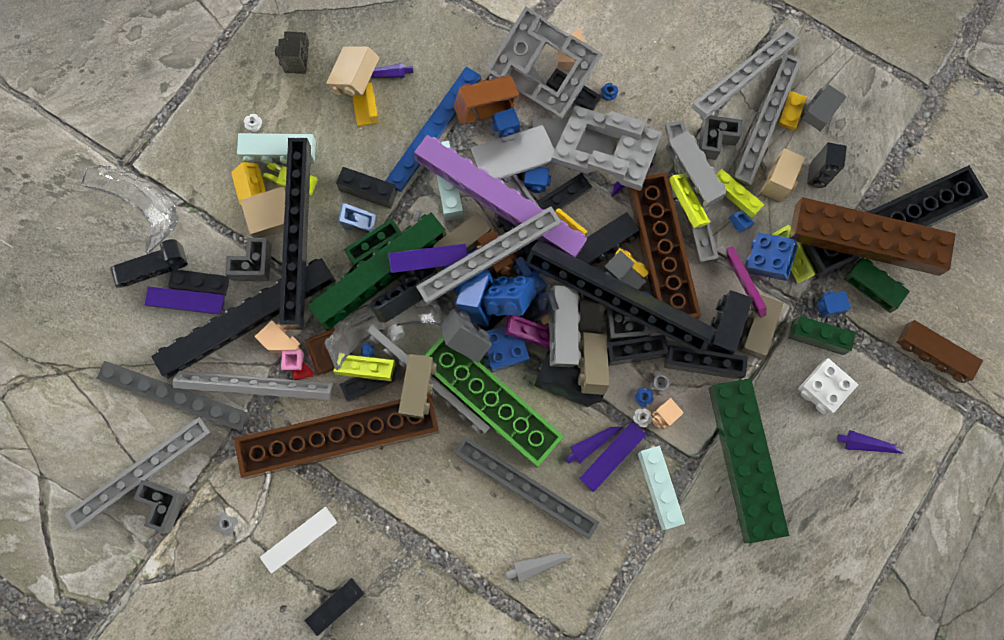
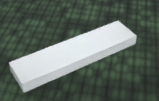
[260,507,338,574]

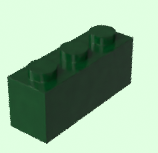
[344,218,402,268]
[844,258,910,313]
[788,316,856,355]

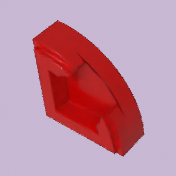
[292,363,314,380]

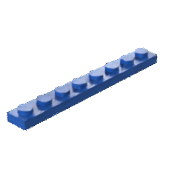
[385,66,481,192]

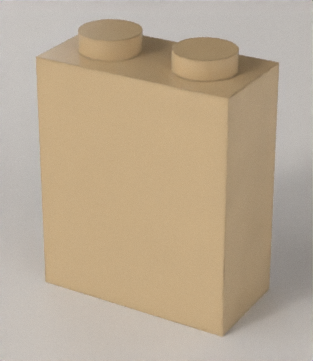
[326,47,380,96]
[240,186,285,238]

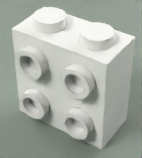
[798,358,859,415]

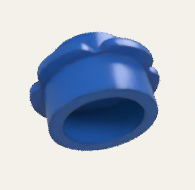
[601,83,618,101]
[361,341,374,358]
[635,388,654,407]

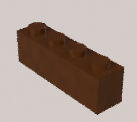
[896,320,983,383]

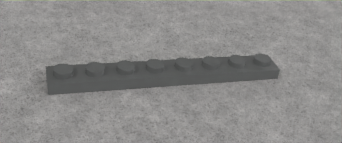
[96,361,250,432]
[454,437,600,539]

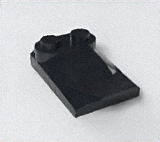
[534,350,604,408]

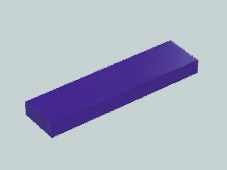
[388,244,467,273]
[144,286,225,315]
[579,421,647,492]

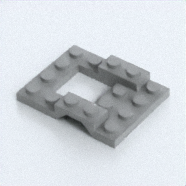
[487,6,603,119]
[551,106,663,191]

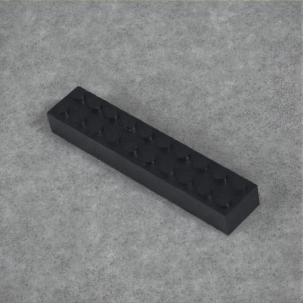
[801,165,988,279]

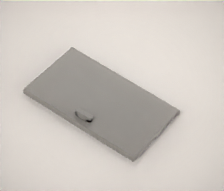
[532,114,613,156]
[470,125,555,179]

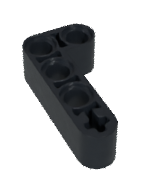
[110,239,188,288]
[370,267,438,323]

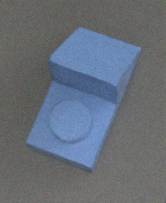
[338,203,376,233]

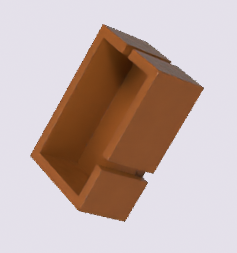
[454,76,519,125]

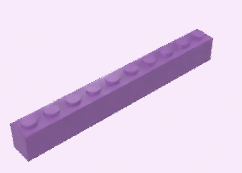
[414,135,587,258]

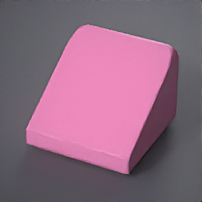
[281,350,304,370]

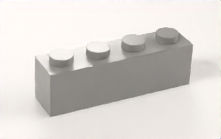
[666,131,726,209]
[549,286,581,367]

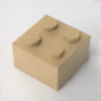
[760,148,805,202]

